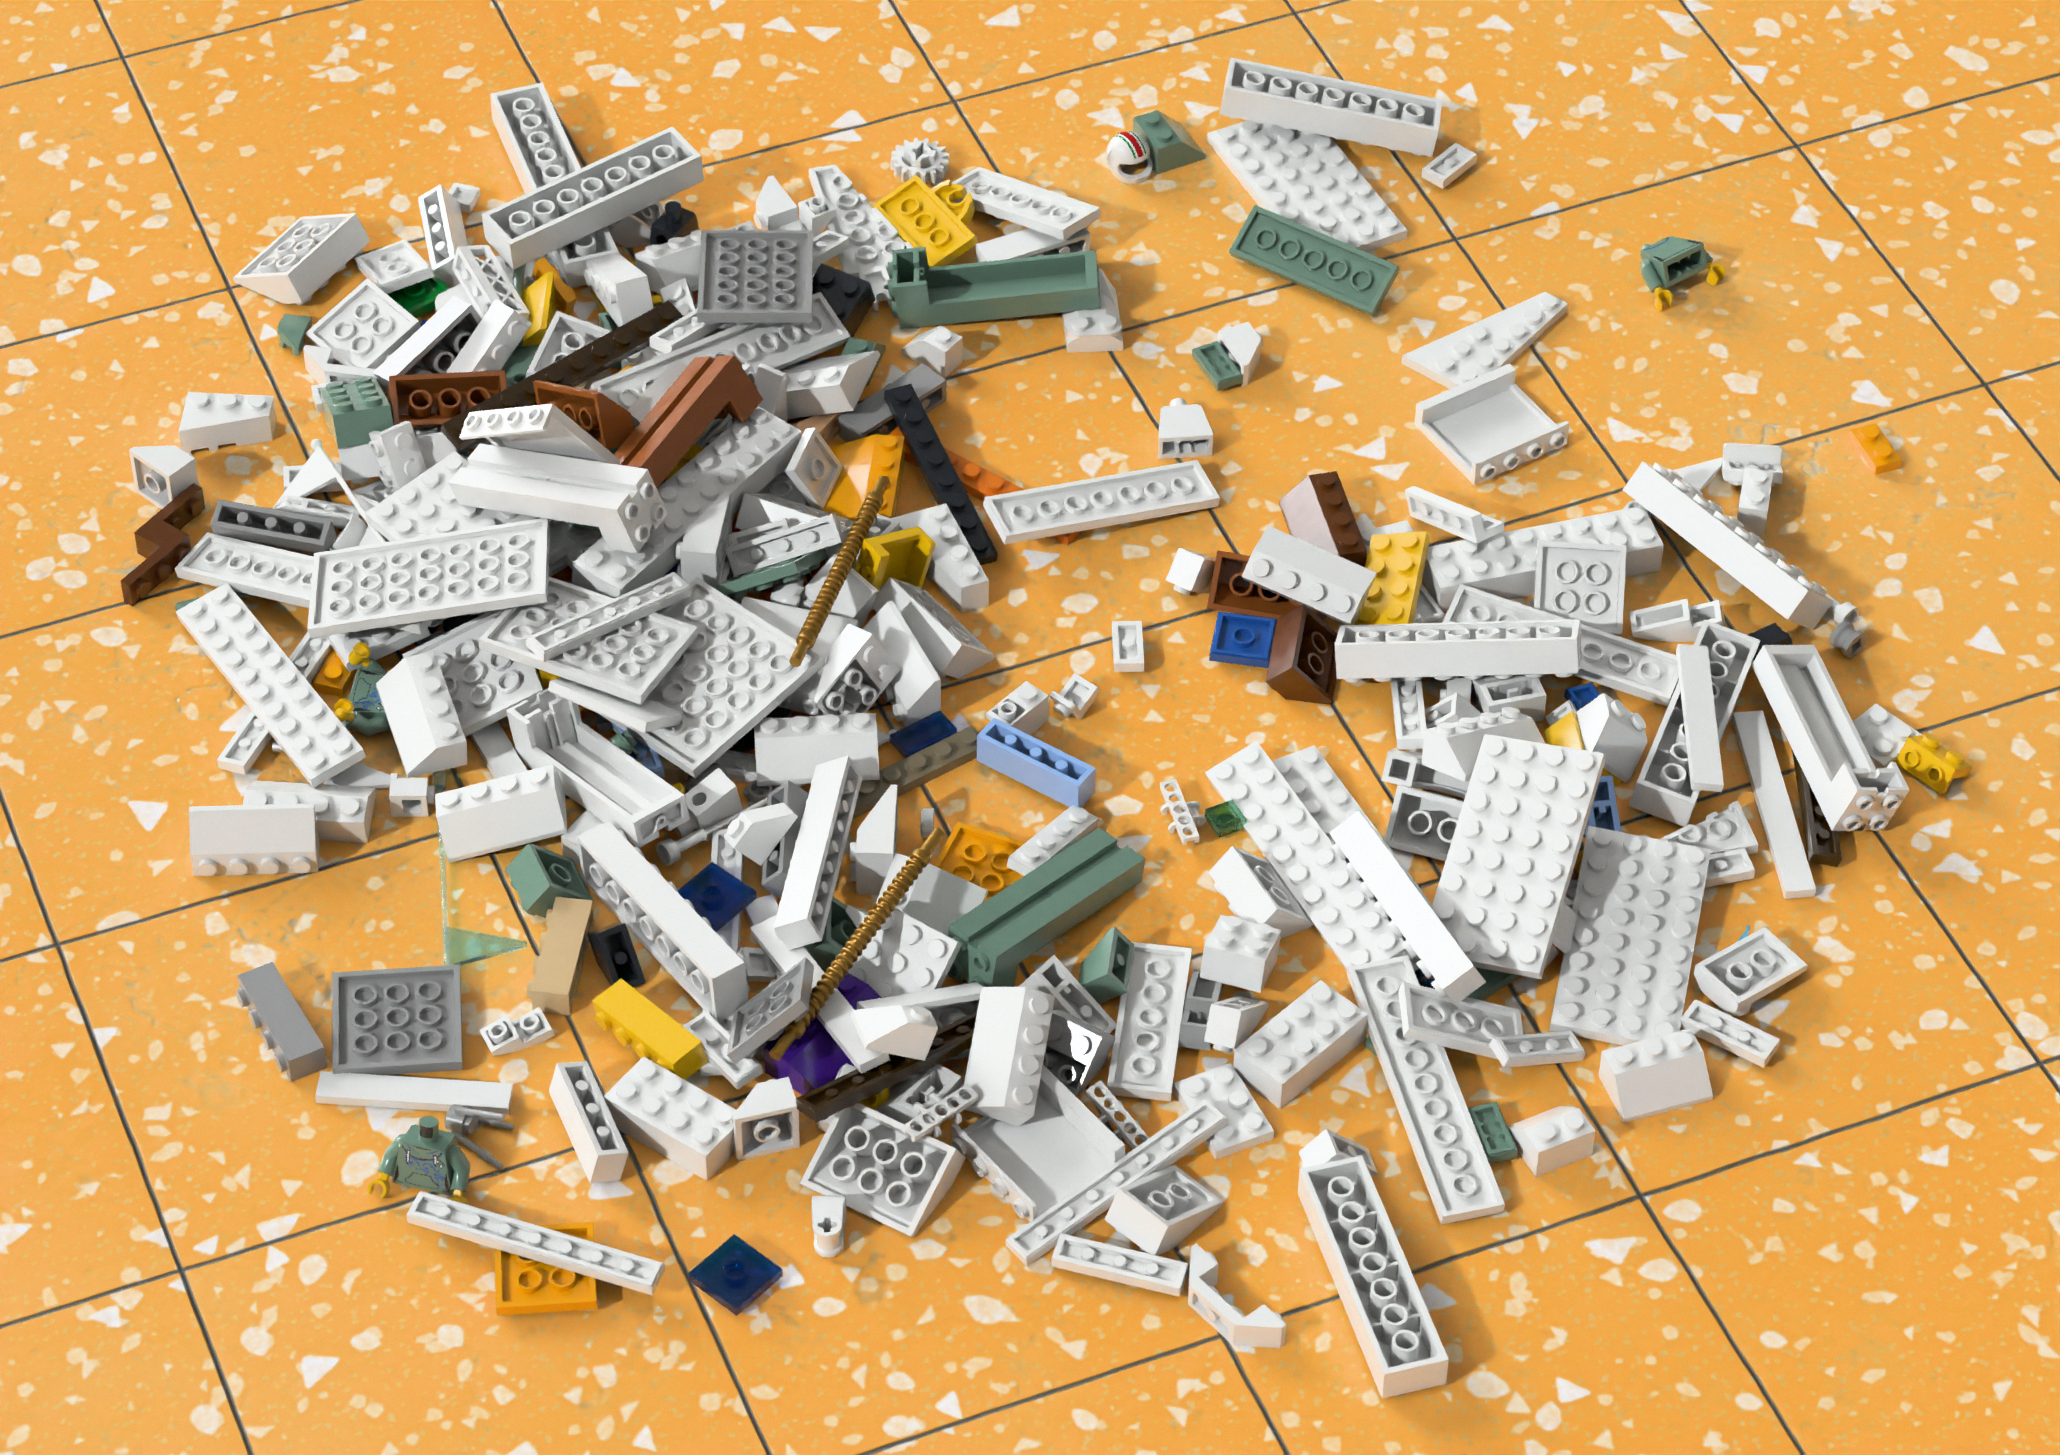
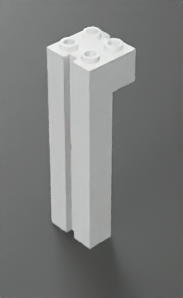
[449,443,668,554]
[1751,645,1909,832]
[506,688,690,848]

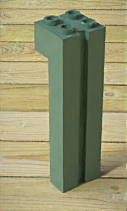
[888,247,1101,329]
[947,827,1146,987]

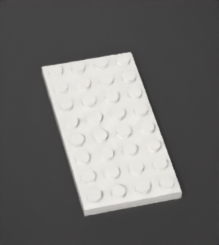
[1207,120,1408,252]
[307,518,550,638]
[1431,734,1606,979]
[1549,826,1711,1045]

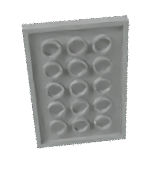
[697,230,813,325]

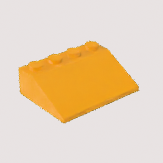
[809,434,905,521]

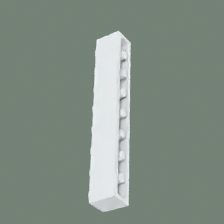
[774,756,863,950]
[1330,811,1486,1005]

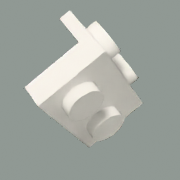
[369,421,427,489]
[1721,443,1783,486]

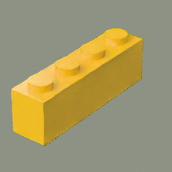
[592,979,708,1080]

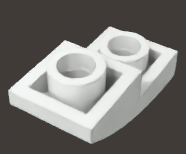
[479,1007,555,1056]

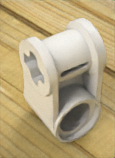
[812,1195,846,1258]

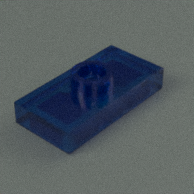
[890,711,957,758]

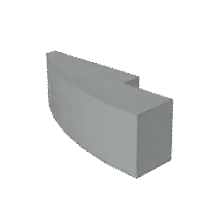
[1178,970,1223,1051]

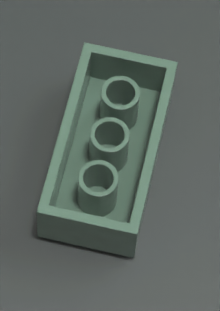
[320,377,394,449]

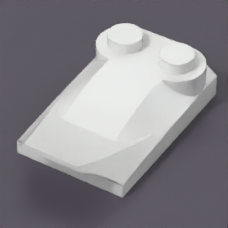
[1062,269,1123,353]
[526,311,610,389]
[1693,927,1807,1016]

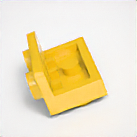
[1896,734,1973,794]

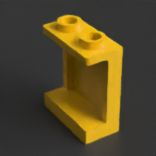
[855,526,936,595]

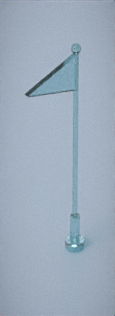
[433,770,527,966]

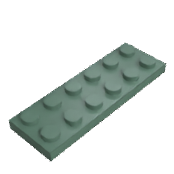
[1229,205,1400,317]

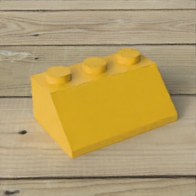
[522,272,556,347]

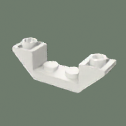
[726,194,836,238]
[303,345,391,396]
[1188,1244,1287,1348]

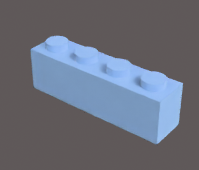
[977,718,1096,808]

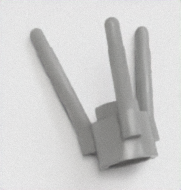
[444,1105,514,1170]

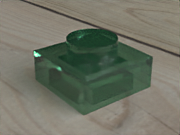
[1205,800,1247,838]

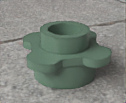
[610,727,639,756]

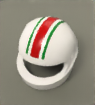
[1106,131,1153,184]

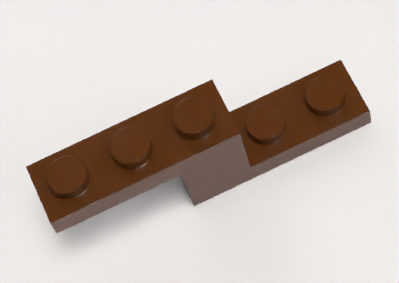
[121,483,205,606]

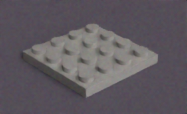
[332,964,463,1075]

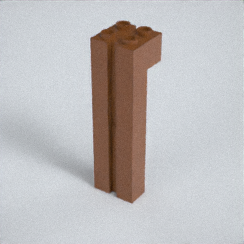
[614,355,763,488]

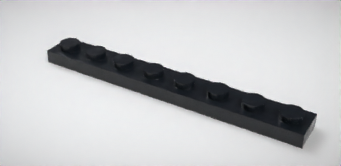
[884,384,998,565]

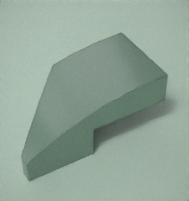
[277,314,312,356]

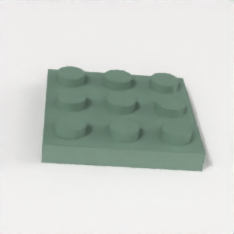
[715,548,828,599]

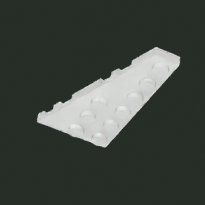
[809,165,913,278]
[1401,292,1568,389]

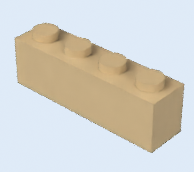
[527,897,594,1016]

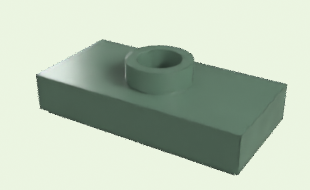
[1192,341,1243,391]
[1468,1102,1518,1164]

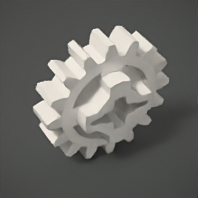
[891,138,949,184]

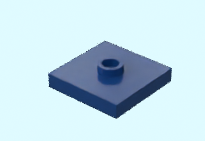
[1209,612,1277,668]

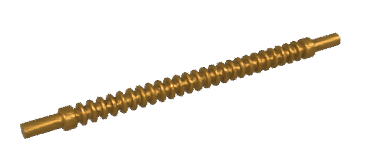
[789,475,890,667]
[769,828,945,1060]

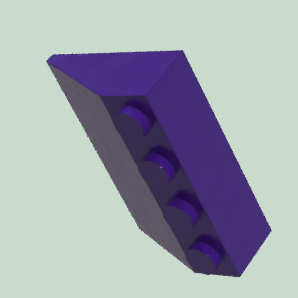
[764,973,882,1095]

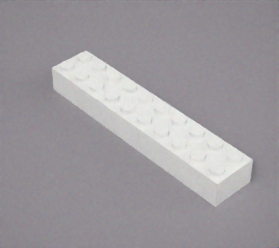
[490,83,619,288]
[572,406,802,598]

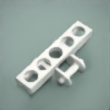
[1160,779,1206,845]
[1086,1080,1149,1149]
[902,1084,979,1142]

